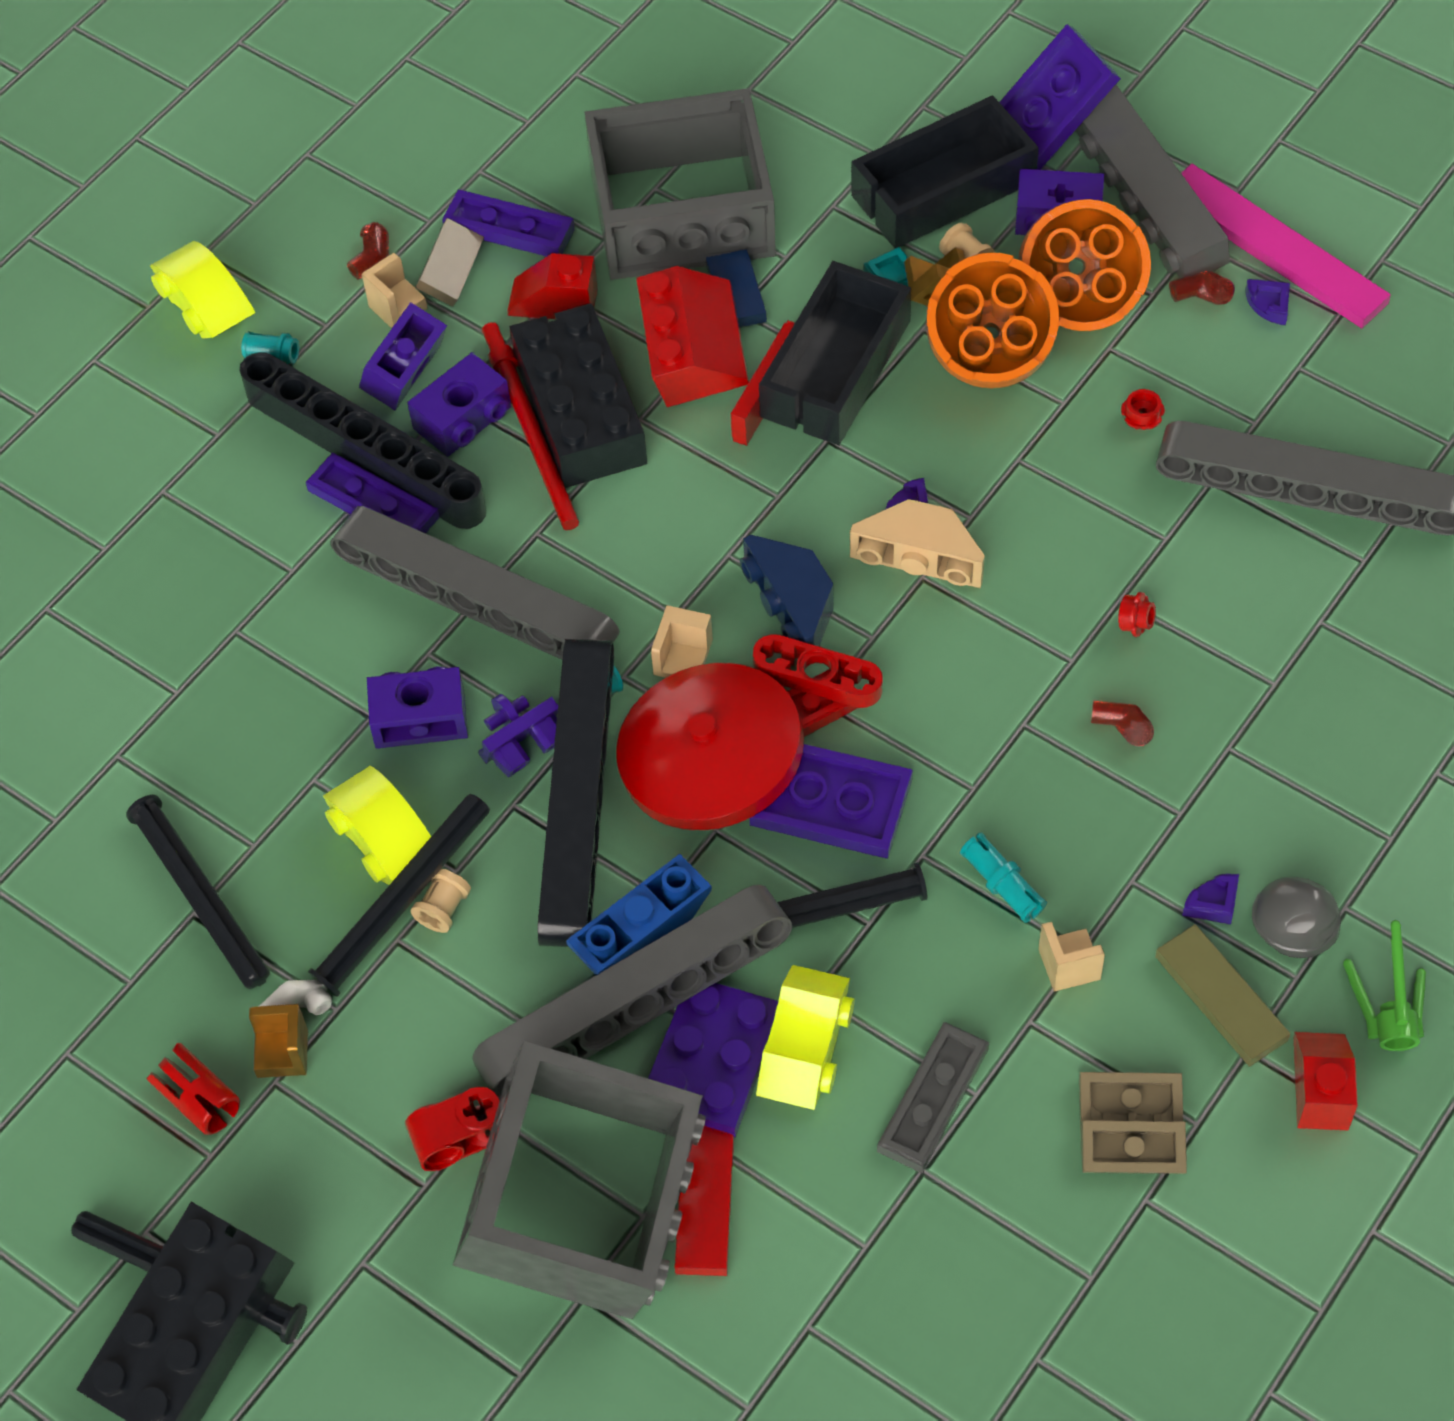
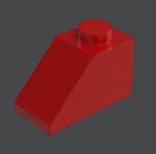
[508,253,598,319]
[1293,1032,1358,1131]

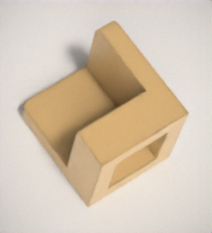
[362,253,428,328]
[651,605,713,678]
[1038,922,1105,992]

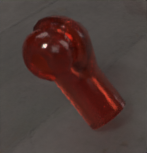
[347,222,389,280]
[1169,271,1235,305]
[1091,700,1154,747]

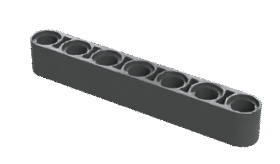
[1156,421,1454,536]
[330,506,620,660]
[472,885,792,1100]

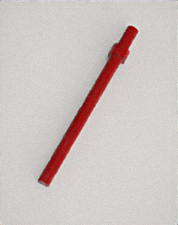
[482,322,579,530]

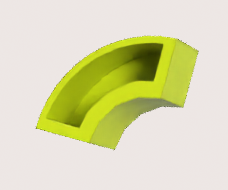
[150,241,256,339]
[323,766,431,885]
[756,965,855,1110]

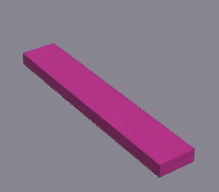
[1181,163,1391,329]

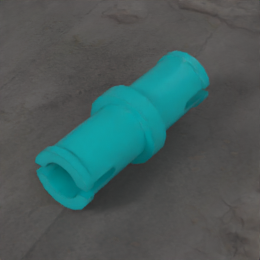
[960,832,1047,923]

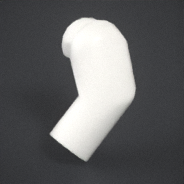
[259,980,332,1015]

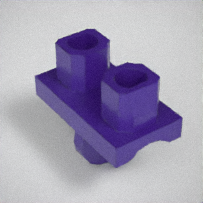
[478,694,558,777]

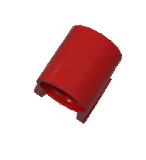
[405,1086,500,1171]

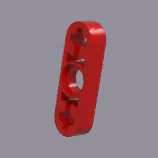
[753,634,883,708]

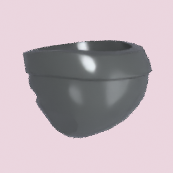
[1252,877,1341,958]

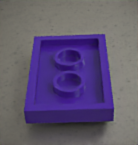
[999,24,1121,170]
[749,744,913,859]
[648,983,778,1138]

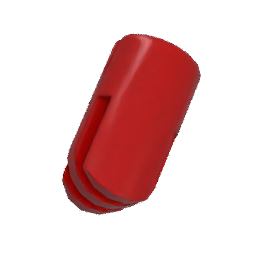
[146,1043,240,1135]

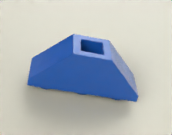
[566,854,712,975]

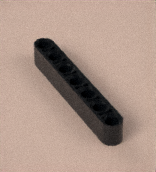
[239,352,486,529]
[538,639,614,947]

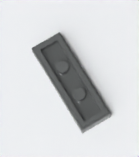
[877,1022,989,1174]

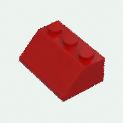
[636,266,749,408]

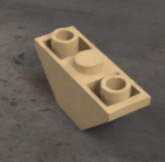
[850,499,985,588]

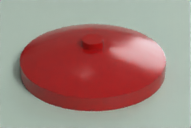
[616,663,804,830]

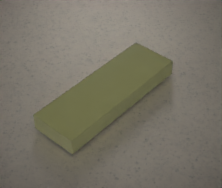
[1155,924,1291,1067]

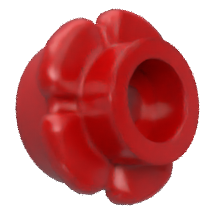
[1121,389,1165,430]
[1118,592,1156,637]

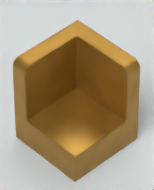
[904,247,965,306]
[249,1004,308,1078]

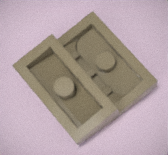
[1079,1072,1187,1174]

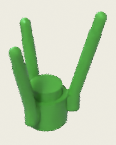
[1343,920,1426,1051]

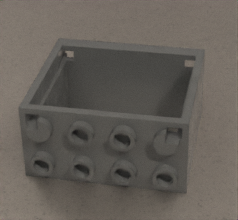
[584,88,776,280]
[452,1040,706,1319]

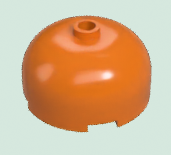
[1018,199,1151,331]
[926,253,1059,388]

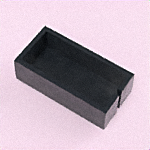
[851,95,1039,249]
[759,260,911,446]
[509,303,647,488]
[76,1201,295,1421]

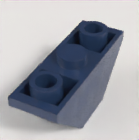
[740,535,834,646]

